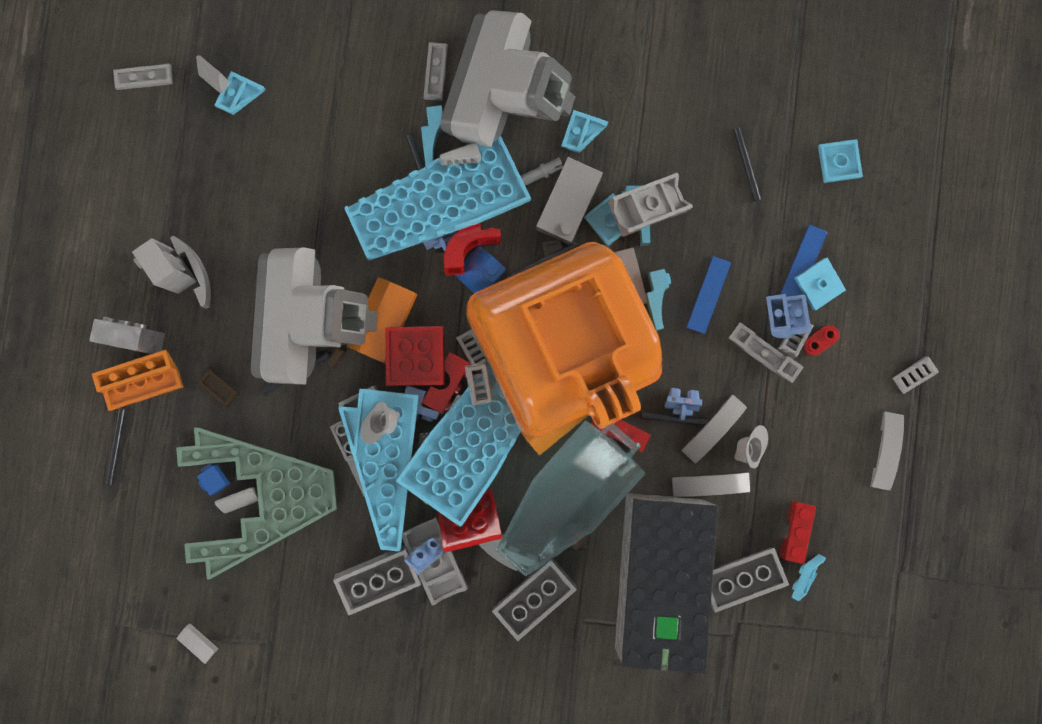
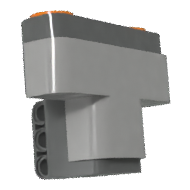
[440,10,575,147]
[251,247,378,385]

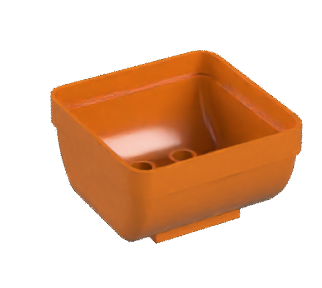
[466,242,662,438]

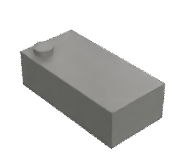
[536,157,603,245]
[132,238,197,294]
[333,545,421,615]
[711,547,789,613]
[492,557,577,641]

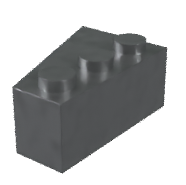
[89,317,165,354]

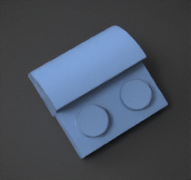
[766,294,811,338]

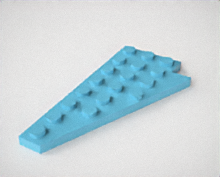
[339,388,419,551]

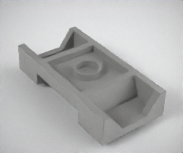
[608,173,693,237]
[402,517,468,606]

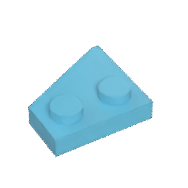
[215,71,265,115]
[561,110,608,153]
[792,554,826,601]

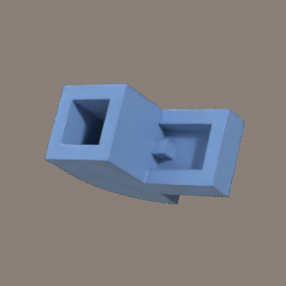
[404,386,440,422]

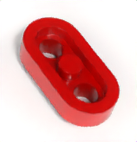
[803,325,839,356]

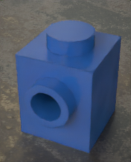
[197,464,231,496]

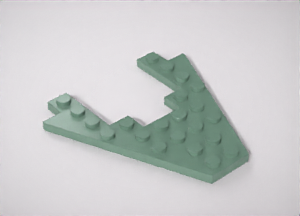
[176,427,338,580]

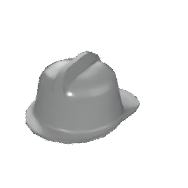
[361,402,400,445]
[734,425,768,468]

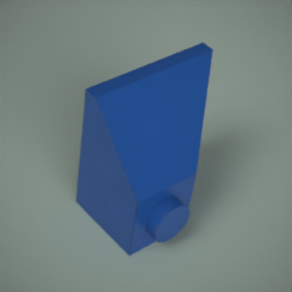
[455,246,507,293]

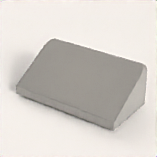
[196,55,230,93]
[215,487,258,513]
[176,624,218,664]

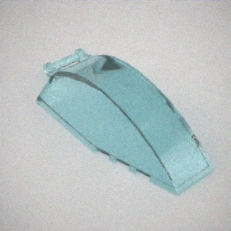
[496,420,645,577]

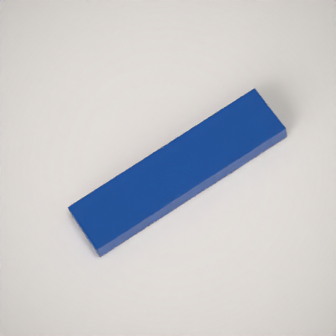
[780,225,827,297]
[686,256,731,334]

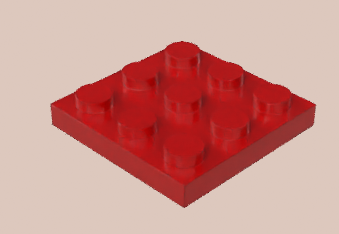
[385,326,445,386]
[437,489,502,552]

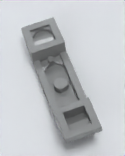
[170,236,211,309]
[729,323,804,383]
[681,395,747,464]
[870,412,904,490]
[672,473,750,497]

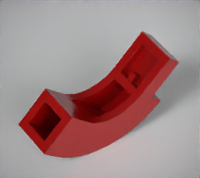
[444,223,501,275]

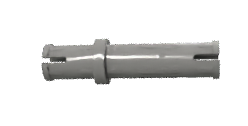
[520,157,563,186]

